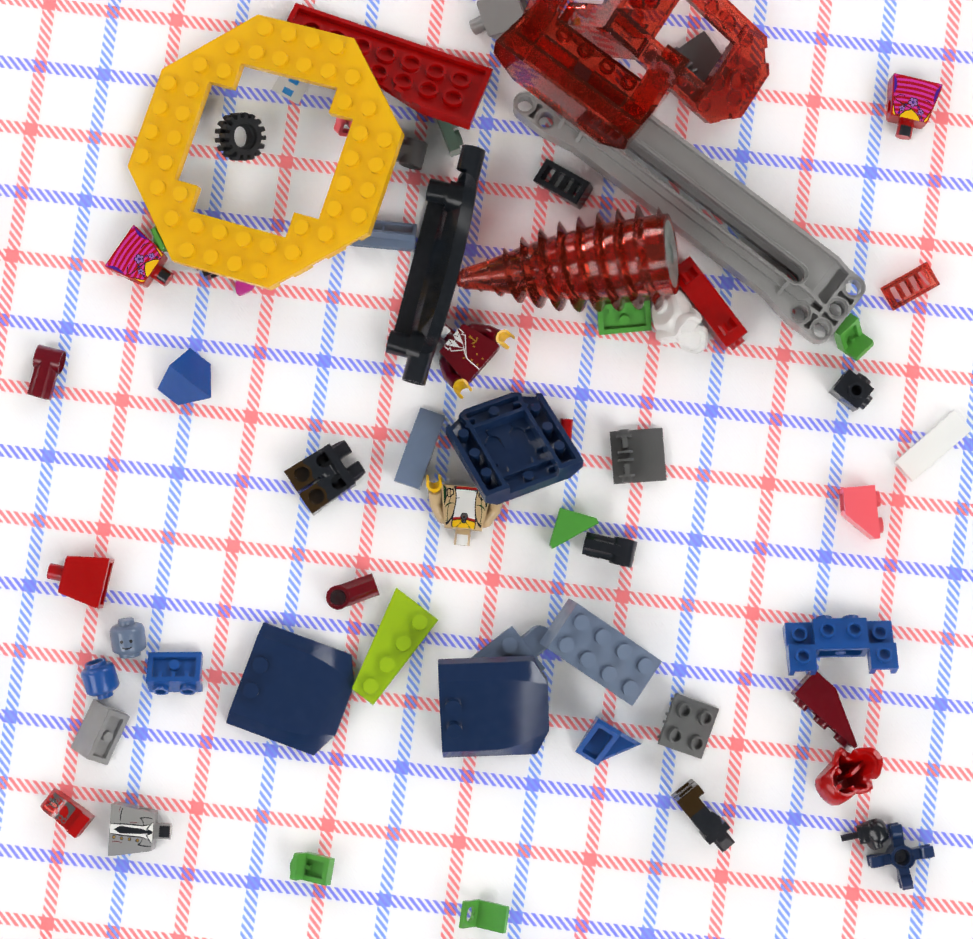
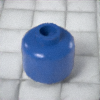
[81,658,120,700]

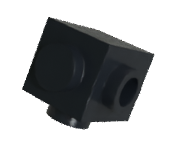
[828,369,874,412]

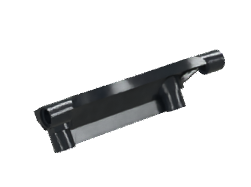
[386,144,486,386]

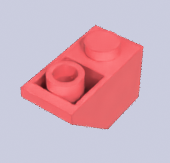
[838,485,884,540]

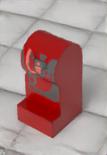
[40,788,95,838]

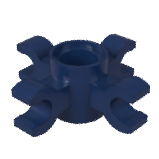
[866,822,935,890]

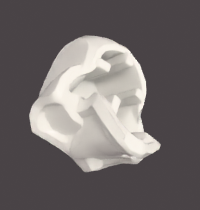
[651,288,708,354]

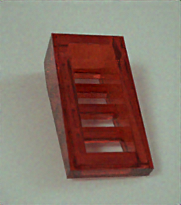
[880,262,940,311]

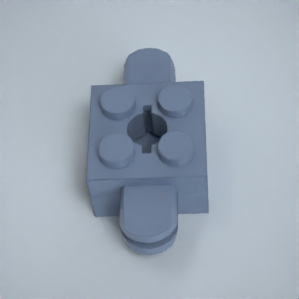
[471,625,548,671]

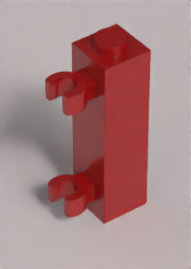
[667,256,748,351]

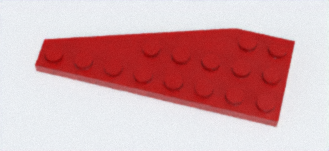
[287,3,493,130]

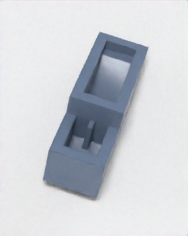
[394,407,445,490]

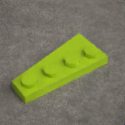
[352,588,438,705]

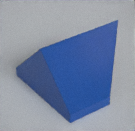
[157,348,211,406]
[575,716,641,766]

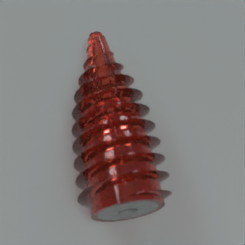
[457,205,679,312]

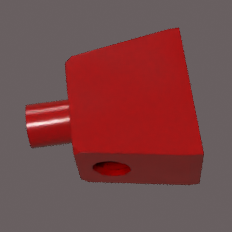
[47,556,115,608]

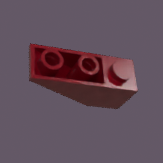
[791,672,858,749]

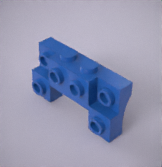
[782,615,899,676]

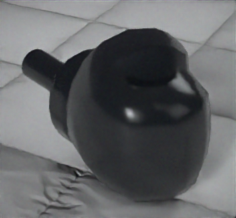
[840,818,889,850]

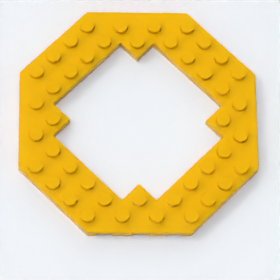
[128,14,405,291]

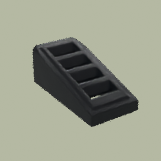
[533,159,593,210]

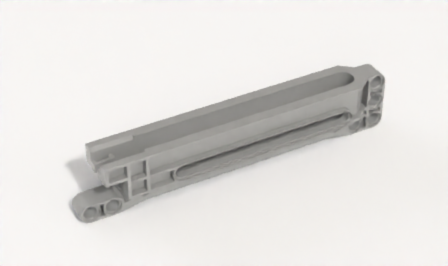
[513,58,866,345]

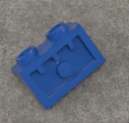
[146,652,203,695]

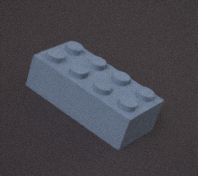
[539,598,662,706]

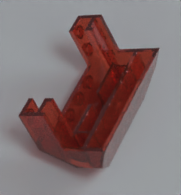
[493,0,690,150]

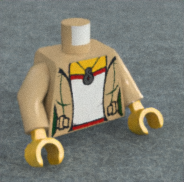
[426,474,503,546]

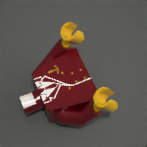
[439,323,515,399]

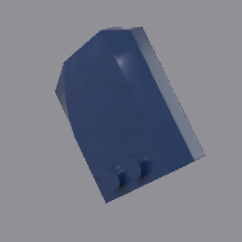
[446,392,584,505]
[226,622,355,756]
[438,656,549,758]

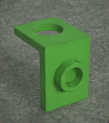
[459,899,510,934]

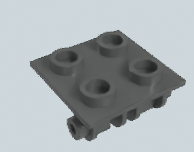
[662,31,735,102]
[610,428,667,484]
[657,693,719,759]

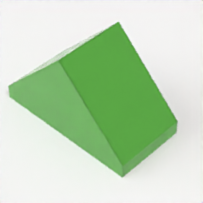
[549,508,599,549]

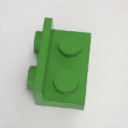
[595,290,652,335]

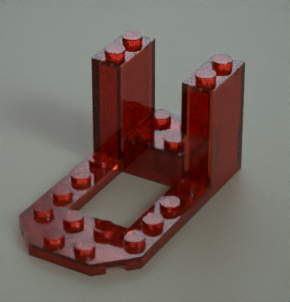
[556,0,770,124]

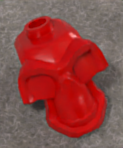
[815,747,883,806]

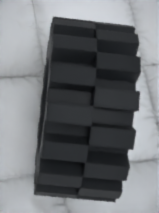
[214,112,266,161]

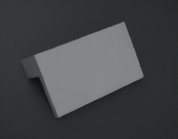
[71,699,130,765]

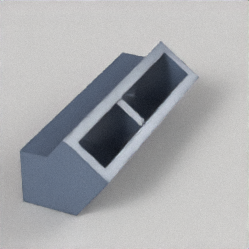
[350,220,417,252]

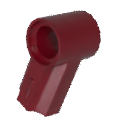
[27,345,66,401]
[326,573,380,610]

